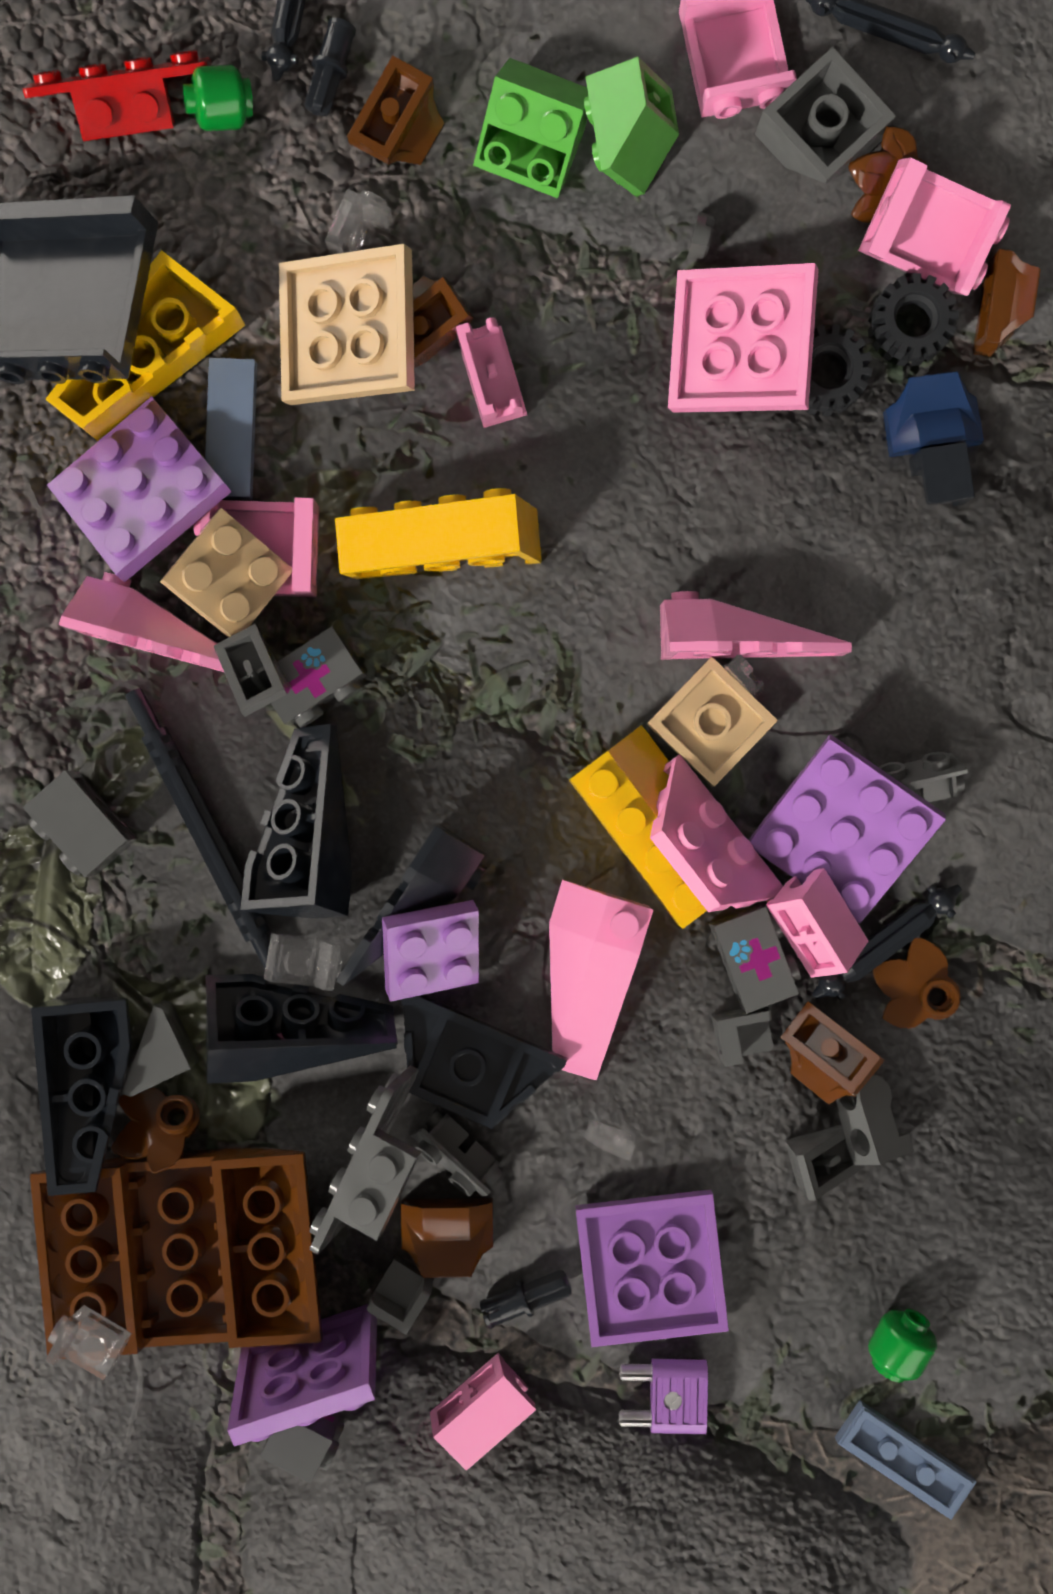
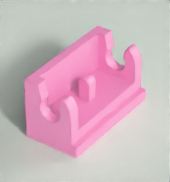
[456,318,527,428]
[766,868,868,978]
[430,1353,536,1471]

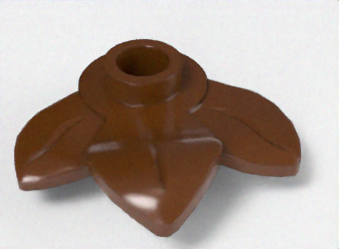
[848,126,931,223]
[872,937,961,1028]
[111,1087,201,1173]

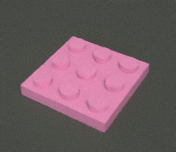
[668,263,819,413]

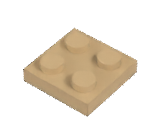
[160,508,292,638]
[647,657,778,787]

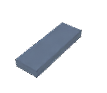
[205,357,258,500]
[835,1400,976,1520]

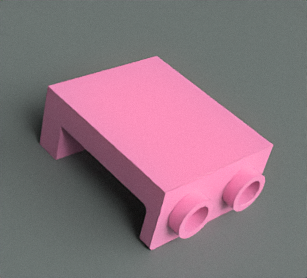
[679,0,797,119]
[858,158,1011,296]
[193,497,319,597]

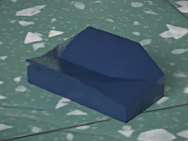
[883,371,984,457]

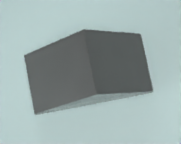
[214,624,292,717]
[122,1000,200,1097]
[785,1125,866,1200]

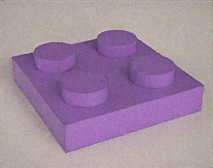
[382,900,479,1002]

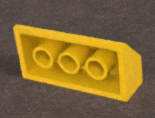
[569,725,707,929]

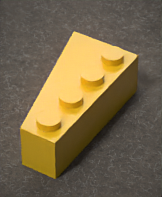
[45,250,246,441]
[335,488,542,579]

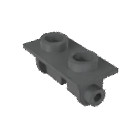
[879,752,968,802]
[410,1109,503,1198]

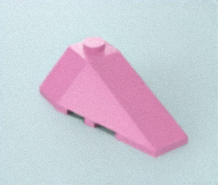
[59,572,224,672]
[660,591,852,660]
[549,879,653,1080]

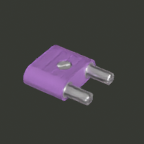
[619,1358,708,1434]

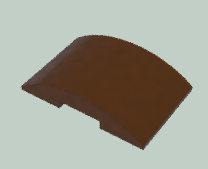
[30,1148,323,1360]

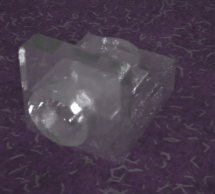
[325,189,393,255]
[264,933,342,991]
[45,1305,132,1381]

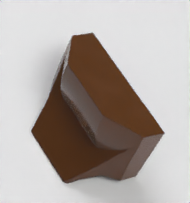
[347,55,444,165]
[973,249,1041,357]
[413,276,474,368]
[780,1001,885,1104]
[401,1198,493,1278]

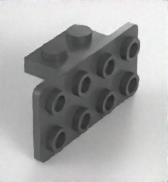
[309,1065,421,1255]

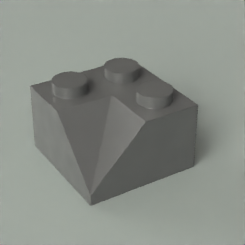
[755,47,896,183]

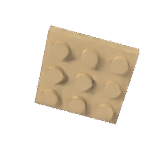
[279,244,415,405]

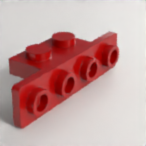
[22,50,212,141]

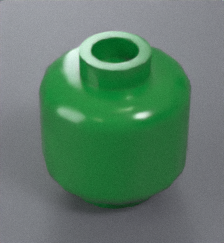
[183,65,253,131]
[868,1309,937,1383]

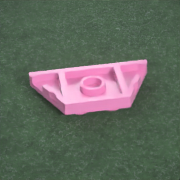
[650,754,783,912]

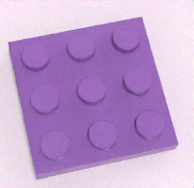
[47,396,232,582]
[749,734,946,924]
[575,1189,729,1347]
[227,1304,377,1447]

